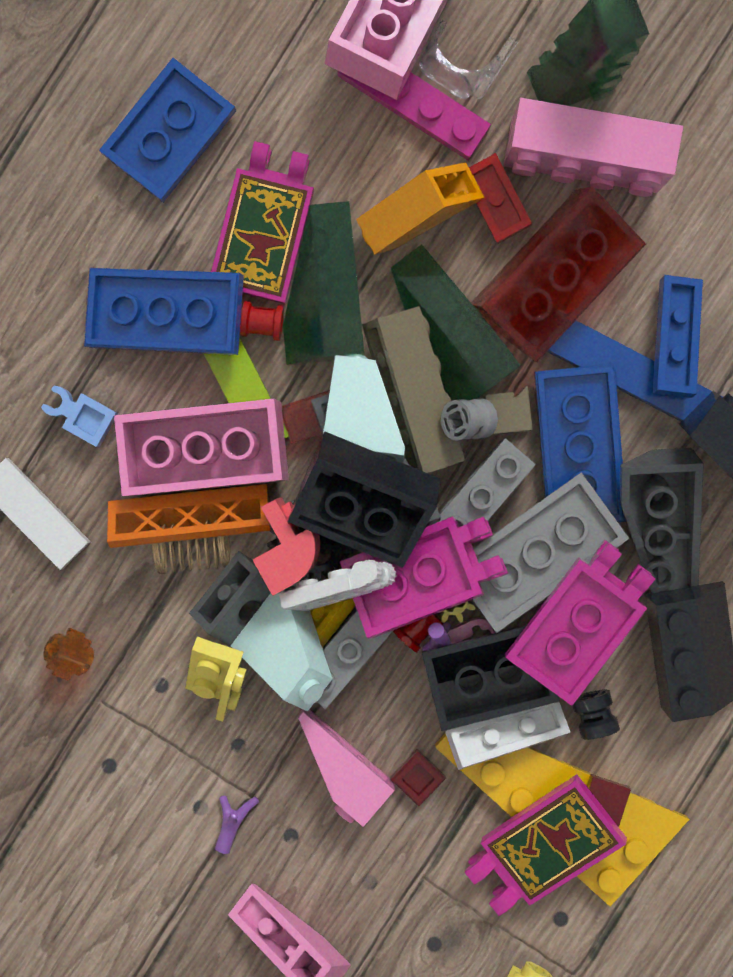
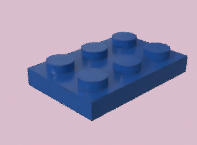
[99,58,236,203]

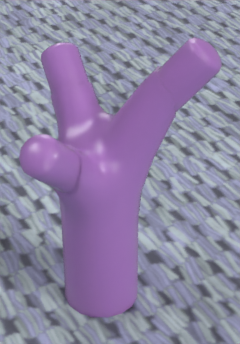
[422,622,452,651]
[215,795,259,854]

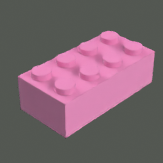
[325,0,448,100]
[503,97,683,197]
[114,399,289,496]

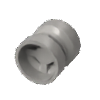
[441,399,498,441]

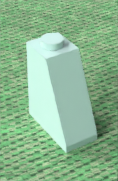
[323,353,405,463]
[231,588,332,711]

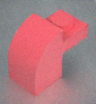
[253,497,321,596]

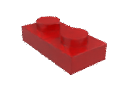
[469,153,532,244]

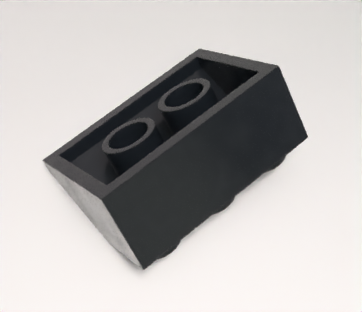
[679,390,733,479]
[287,431,440,568]
[645,581,733,722]
[422,625,560,731]

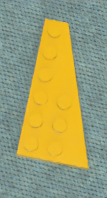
[434,733,690,907]

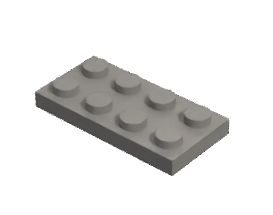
[472,472,630,633]

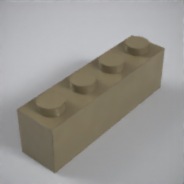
[362,306,465,473]

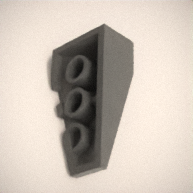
[620,448,704,594]

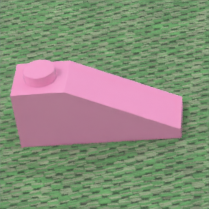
[298,709,395,827]
[228,884,351,977]

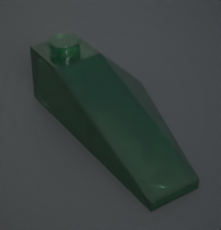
[283,201,365,365]
[390,244,521,401]

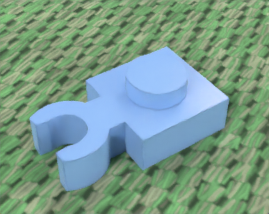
[41,386,119,448]

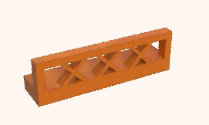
[107,484,271,548]

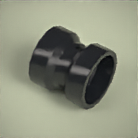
[573,689,620,740]

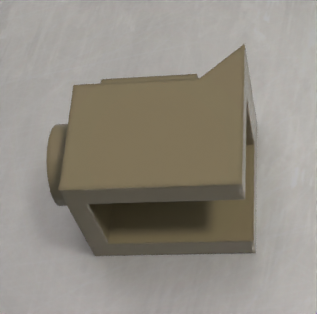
[483,385,533,435]

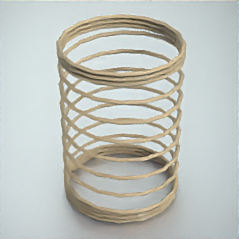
[152,519,230,574]

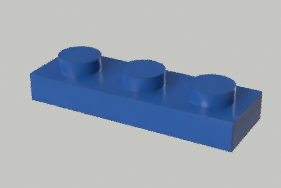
[653,275,703,398]

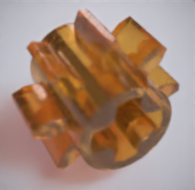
[43,628,94,681]

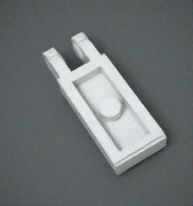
[279,559,397,611]

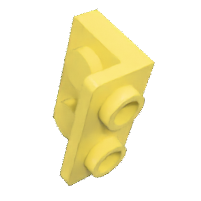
[185,637,247,722]

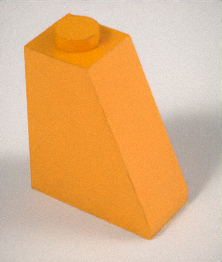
[356,162,485,255]

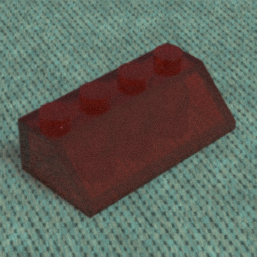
[469,187,646,362]

